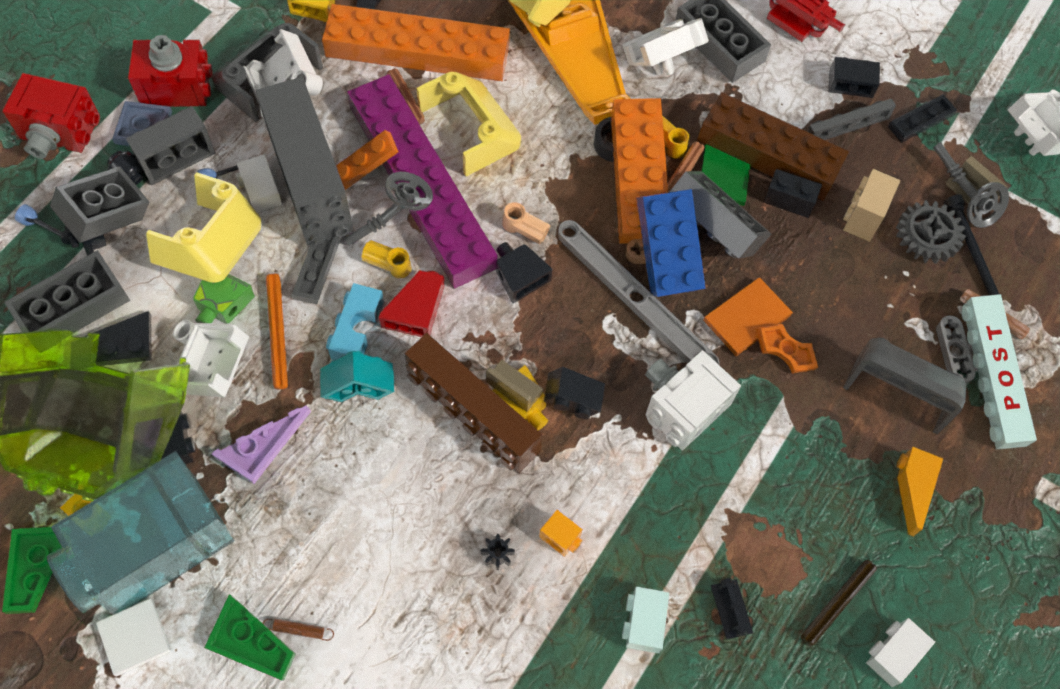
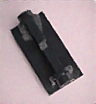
[710,578,753,640]

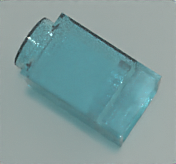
[47,451,235,614]

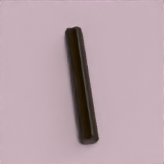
[801,559,877,647]

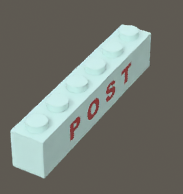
[962,295,1037,449]

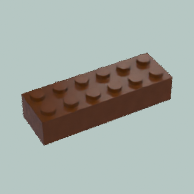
[697,92,849,201]
[404,333,542,474]

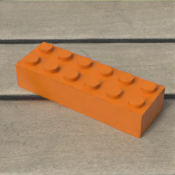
[611,98,668,244]

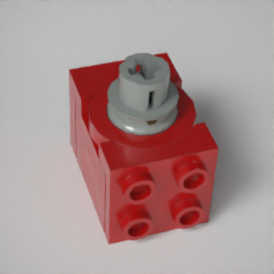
[128,35,213,107]
[2,73,100,159]

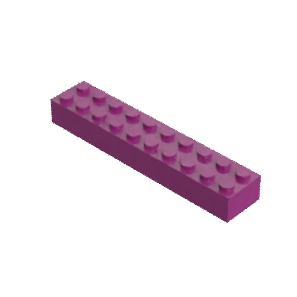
[347,74,498,289]

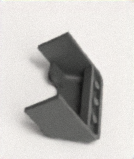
[212,23,323,122]
[843,337,966,434]

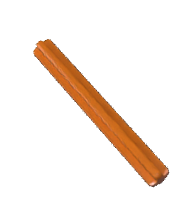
[266,273,288,390]

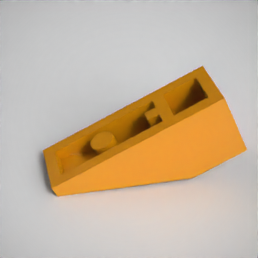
[897,447,943,537]

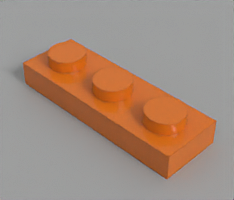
[336,130,398,190]

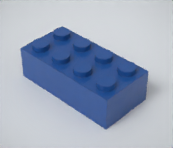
[636,189,706,297]

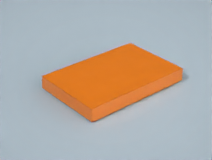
[703,277,793,356]

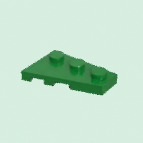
[2,526,71,614]
[204,594,296,681]

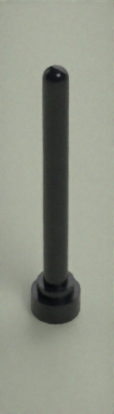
[943,194,1000,296]

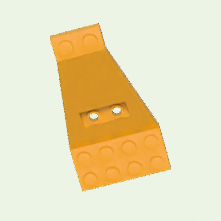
[507,0,631,125]

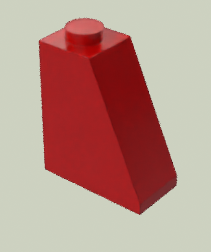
[379,270,445,337]

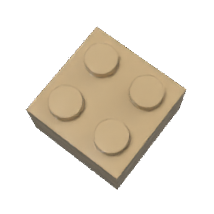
[843,169,900,242]

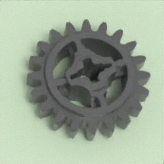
[896,200,966,264]

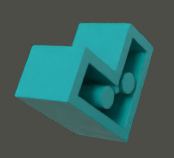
[320,351,395,402]

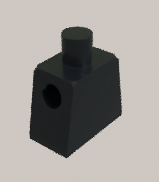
[496,242,552,304]

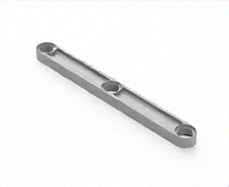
[558,220,720,365]

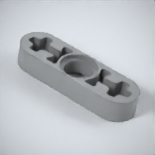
[936,316,975,385]

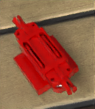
[767,0,845,42]

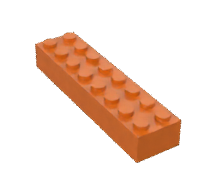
[322,4,510,82]

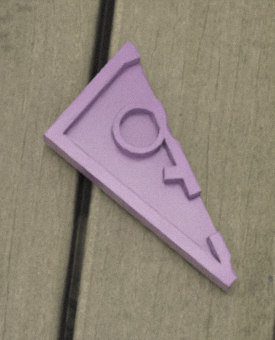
[212,405,311,484]

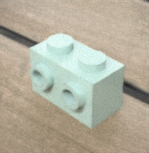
[622,587,669,654]

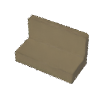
[946,156,1008,209]
[486,360,543,412]

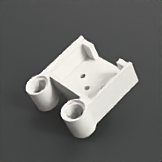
[622,18,709,76]
[243,29,323,118]
[1008,90,1060,156]
[153,319,249,397]

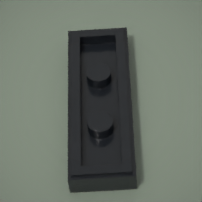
[888,94,957,143]

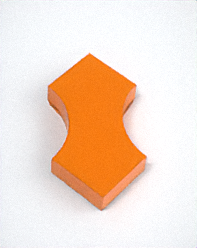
[756,324,818,374]

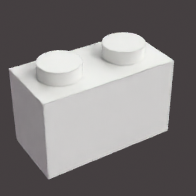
[235,154,282,213]
[866,618,935,687]

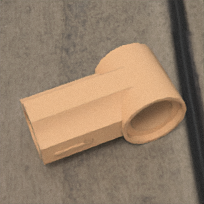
[502,202,551,244]

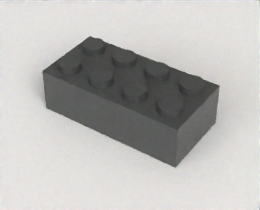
[675,0,771,83]
[669,171,771,259]
[4,250,131,353]

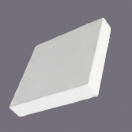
[96,598,171,677]

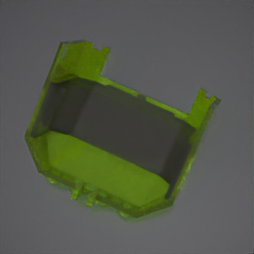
[0,330,190,501]

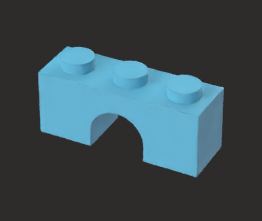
[326,283,384,360]

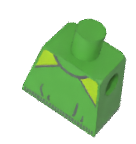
[193,274,255,324]

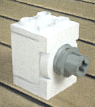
[645,350,741,451]

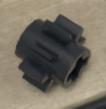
[481,534,515,570]

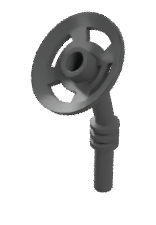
[933,142,1009,228]
[345,172,433,246]

